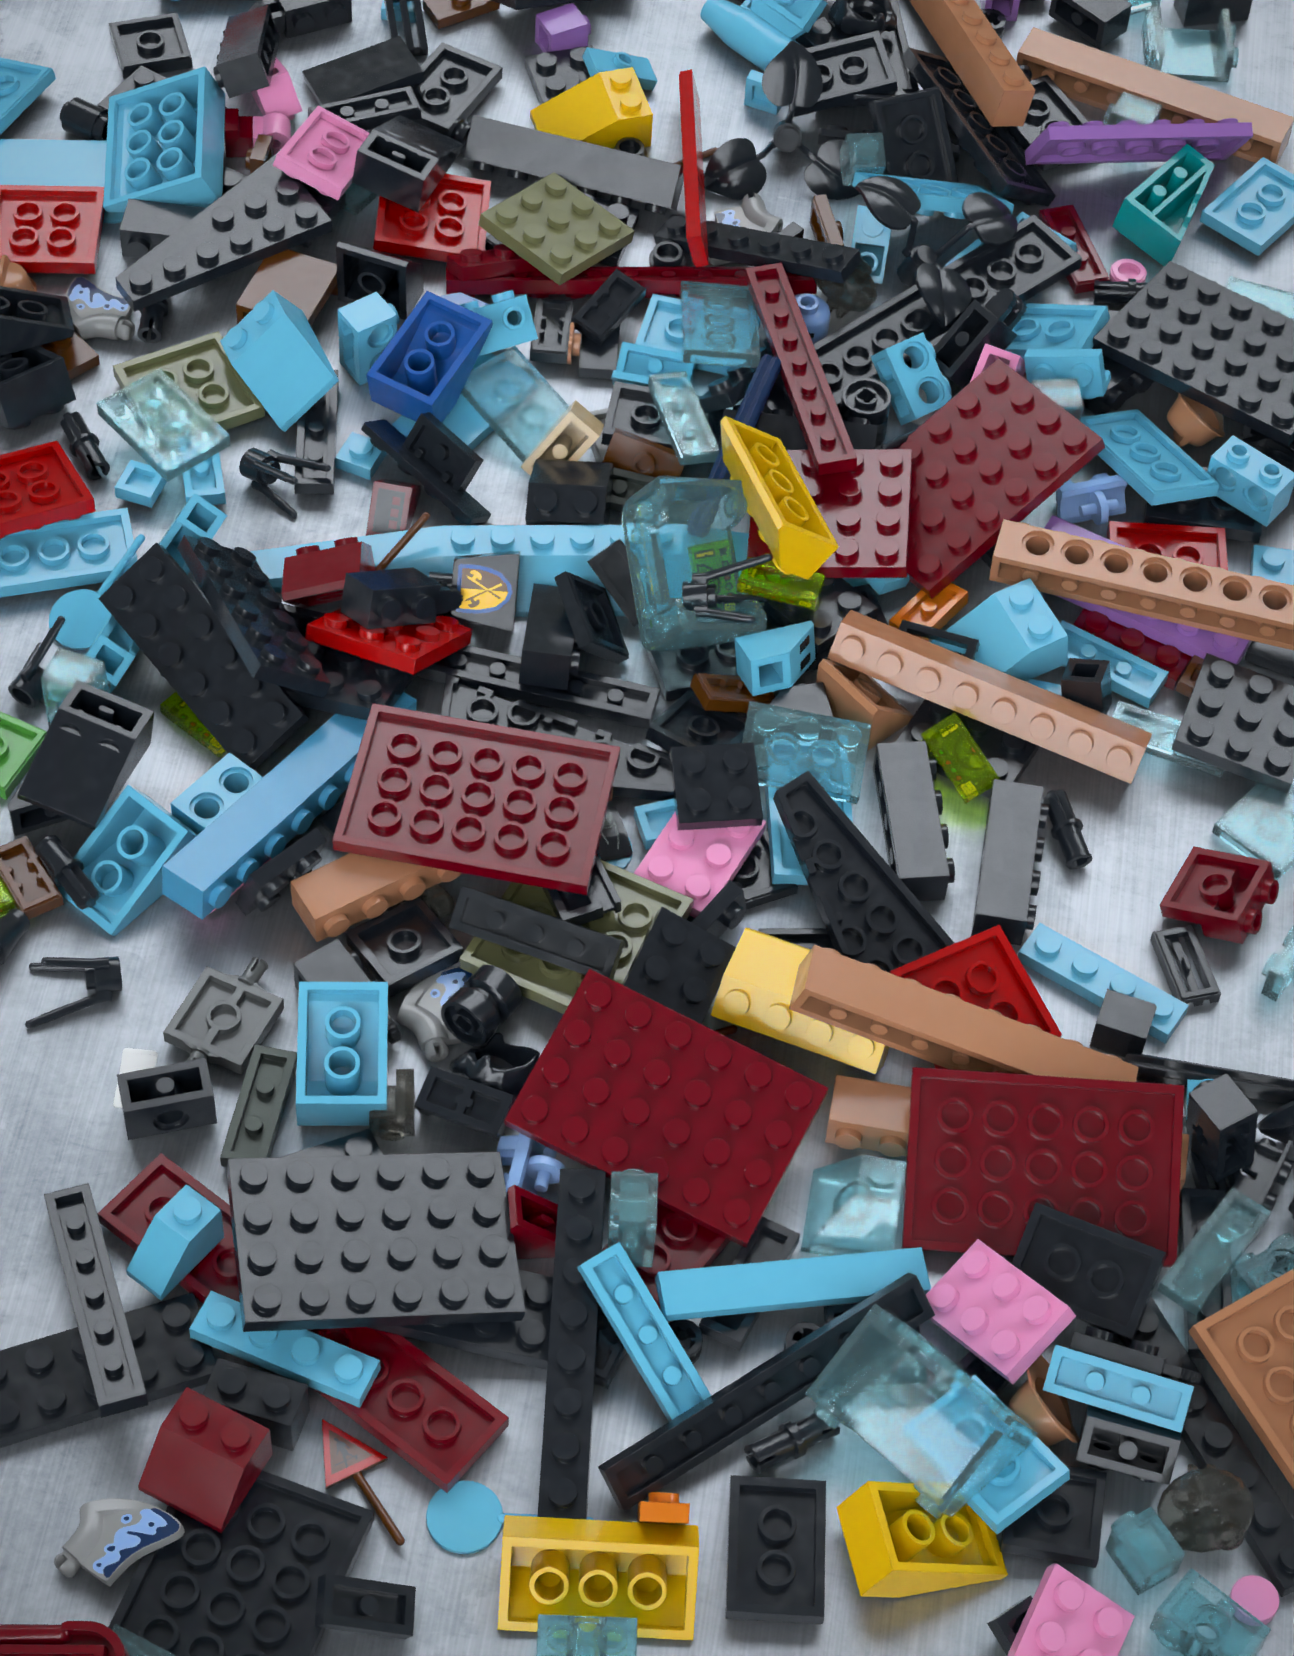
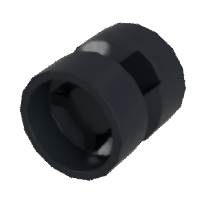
[840,377,891,447]
[440,965,523,1047]

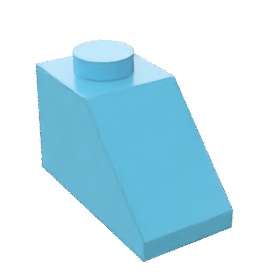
[126,1184,224,1301]

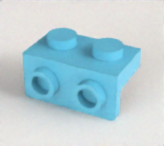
[611,341,697,394]
[1024,349,1111,399]

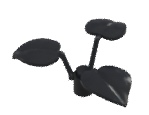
[704,41,865,200]
[855,176,1018,328]

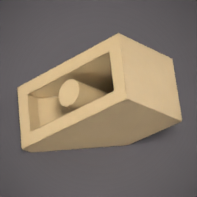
[521,400,604,476]

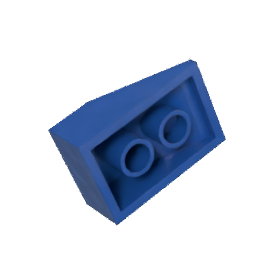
[366,291,493,423]

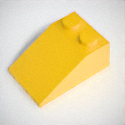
[530,67,653,149]
[836,1481,1008,1598]

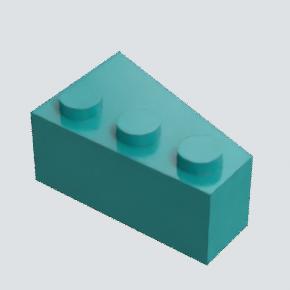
[1112,144,1215,266]

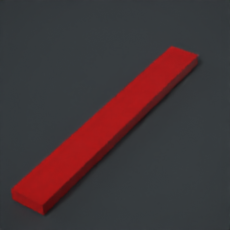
[679,69,709,268]

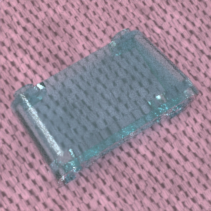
[622,476,767,651]
[805,1304,1039,1518]

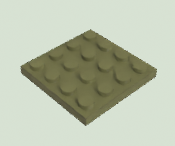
[459,859,694,1014]

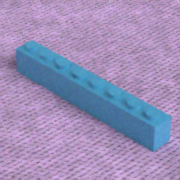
[162,692,417,920]

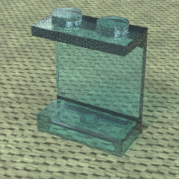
[1141,5,1239,82]

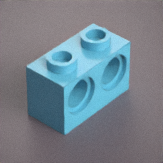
[338,291,400,386]
[871,332,952,426]
[1207,435,1294,527]
[170,752,263,834]

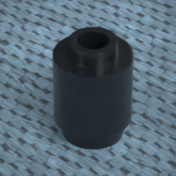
[60,97,108,140]

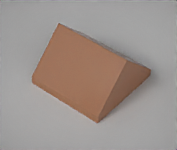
[816,659,913,751]

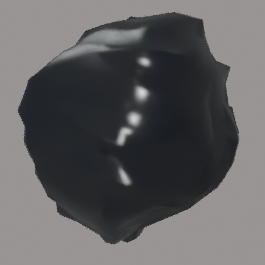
[828,0,897,37]
[449,1032,540,1099]

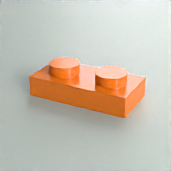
[889,583,968,641]
[637,1492,690,1525]

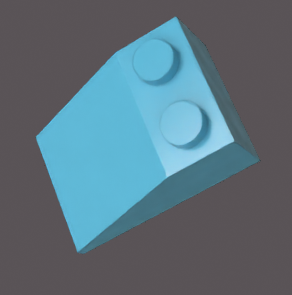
[220,290,339,432]
[931,578,1068,681]
[56,785,198,937]
[296,982,388,1126]

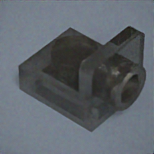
[369,1069,415,1141]

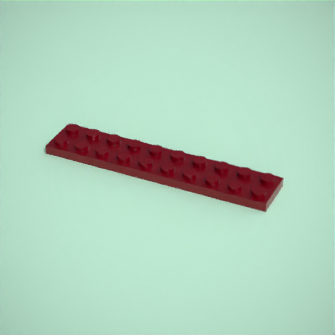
[97,1153,509,1493]

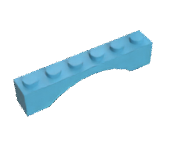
[66,493,227,693]

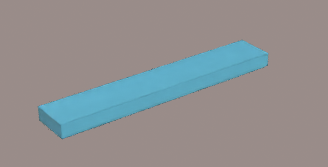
[655,1247,931,1321]

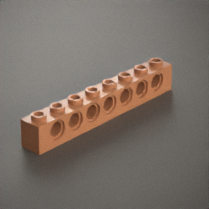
[989,519,1294,650]

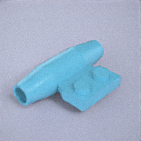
[700,0,828,72]

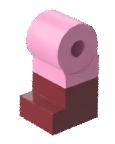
[224,108,291,158]

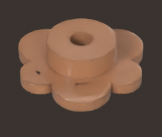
[567,322,581,365]

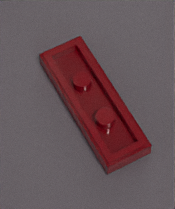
[1038,204,1111,294]

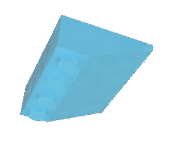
[103,66,225,212]

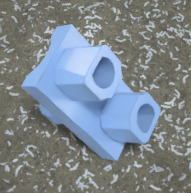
[1056,473,1127,525]
[497,1133,565,1195]

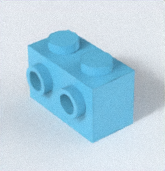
[460,290,538,356]

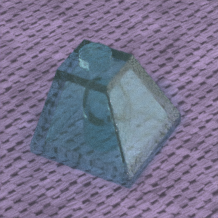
[800,1154,907,1256]

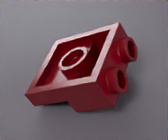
[1160,846,1279,944]

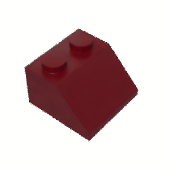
[281,537,375,608]
[138,1387,272,1533]

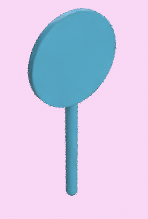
[49,534,145,650]
[426,1481,594,1554]

